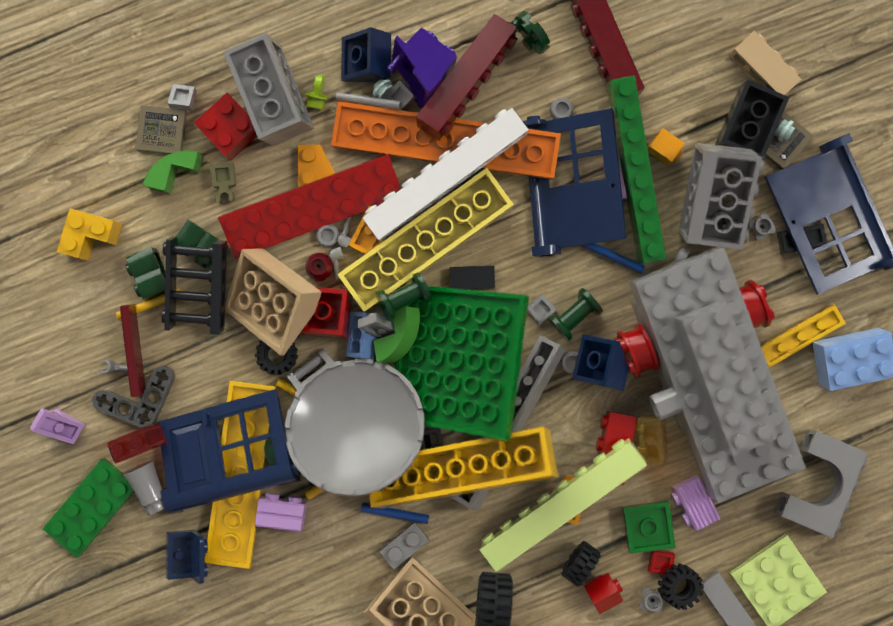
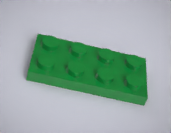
[43,458,134,558]

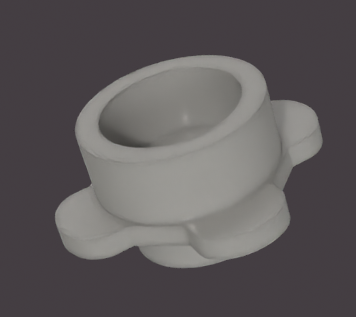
[748,213,776,240]
[640,588,663,613]

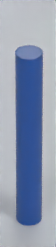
[580,243,645,274]
[361,503,429,524]

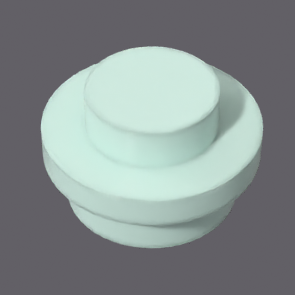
[373,79,393,99]
[774,119,795,141]

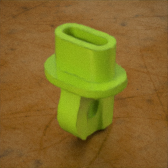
[305,74,329,110]

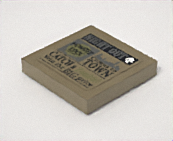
[135,105,187,154]
[765,112,814,169]

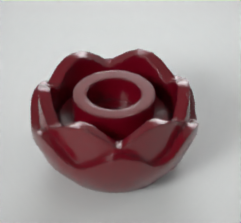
[305,253,333,281]

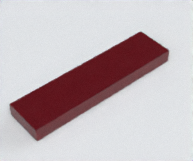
[120,304,146,397]

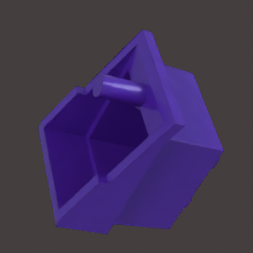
[386,27,457,110]

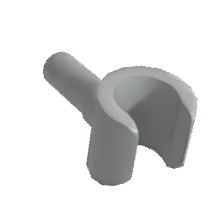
[338,217,352,250]
[330,247,344,280]
[99,360,128,373]

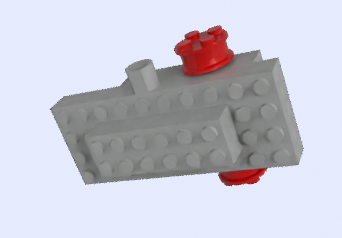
[613,247,806,503]

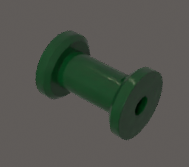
[376,272,432,322]
[548,288,603,342]

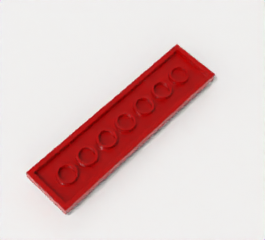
[218,154,401,259]

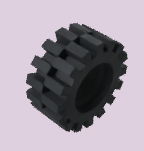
[255,340,298,375]
[561,541,601,587]
[658,563,704,610]

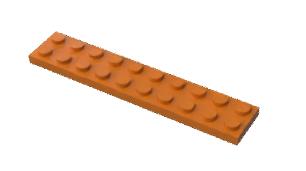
[331,101,561,180]

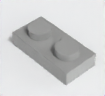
[358,313,395,338]
[379,522,429,569]

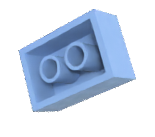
[812,328,893,391]

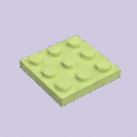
[729,534,827,626]

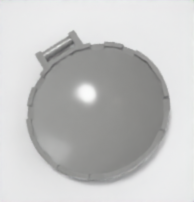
[285,348,425,496]

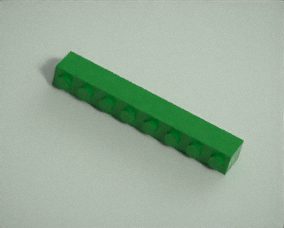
[607,75,666,263]

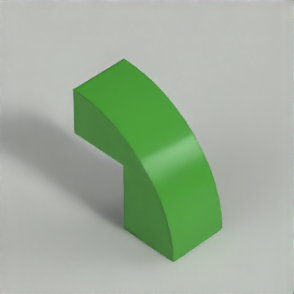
[143,151,203,194]
[373,306,420,364]

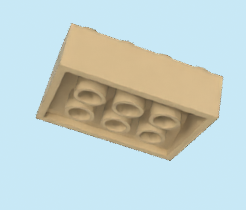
[225,248,322,355]
[362,557,476,626]

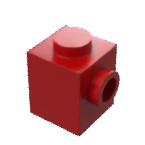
[584,573,624,615]

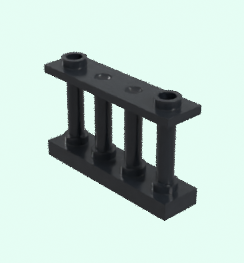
[161,236,227,335]

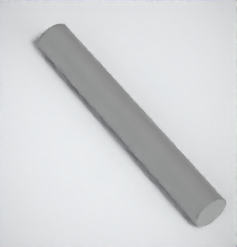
[336,92,402,110]

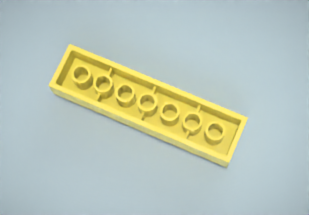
[337,168,514,312]

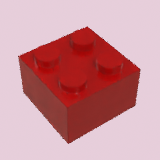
[194,92,257,161]
[300,287,353,339]

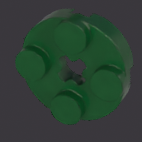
[511,11,550,55]

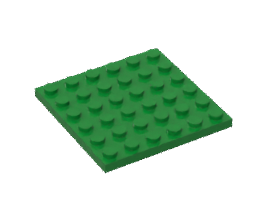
[395,284,529,441]

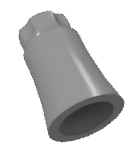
[123,460,164,515]

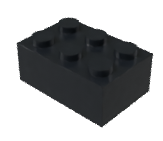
[715,79,790,160]

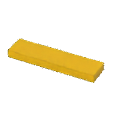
[760,304,846,368]

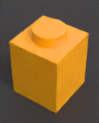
[647,128,685,166]

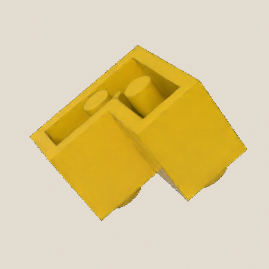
[57,208,122,261]

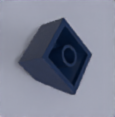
[341,27,392,82]
[572,335,629,391]

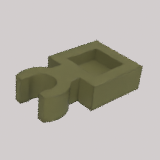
[210,162,236,203]

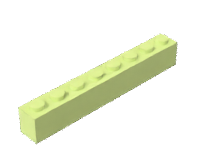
[479,439,647,572]

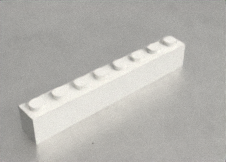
[363,108,528,242]

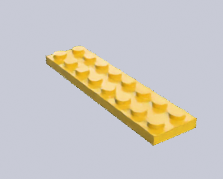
[204,380,276,569]

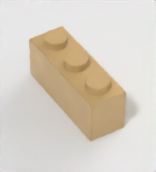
[728,31,801,95]

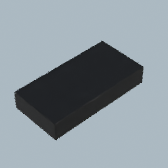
[777,224,827,254]
[449,266,495,289]

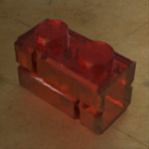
[107,423,166,464]

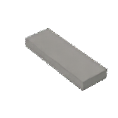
[700,571,756,626]

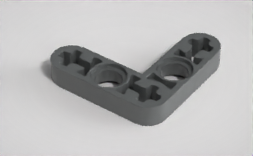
[92,366,175,428]

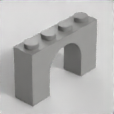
[774,429,867,538]

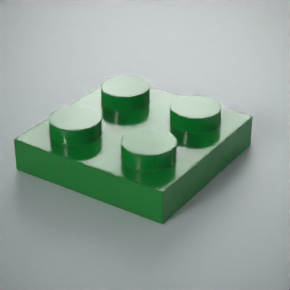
[622,501,676,554]

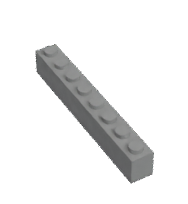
[451,335,566,510]

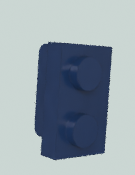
[166,530,208,584]

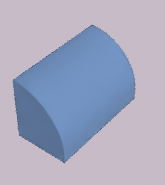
[346,312,385,359]

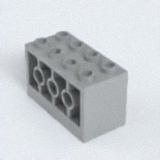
[224,33,314,146]
[679,143,764,250]

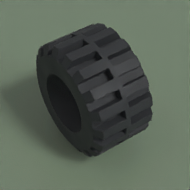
[476,571,513,626]

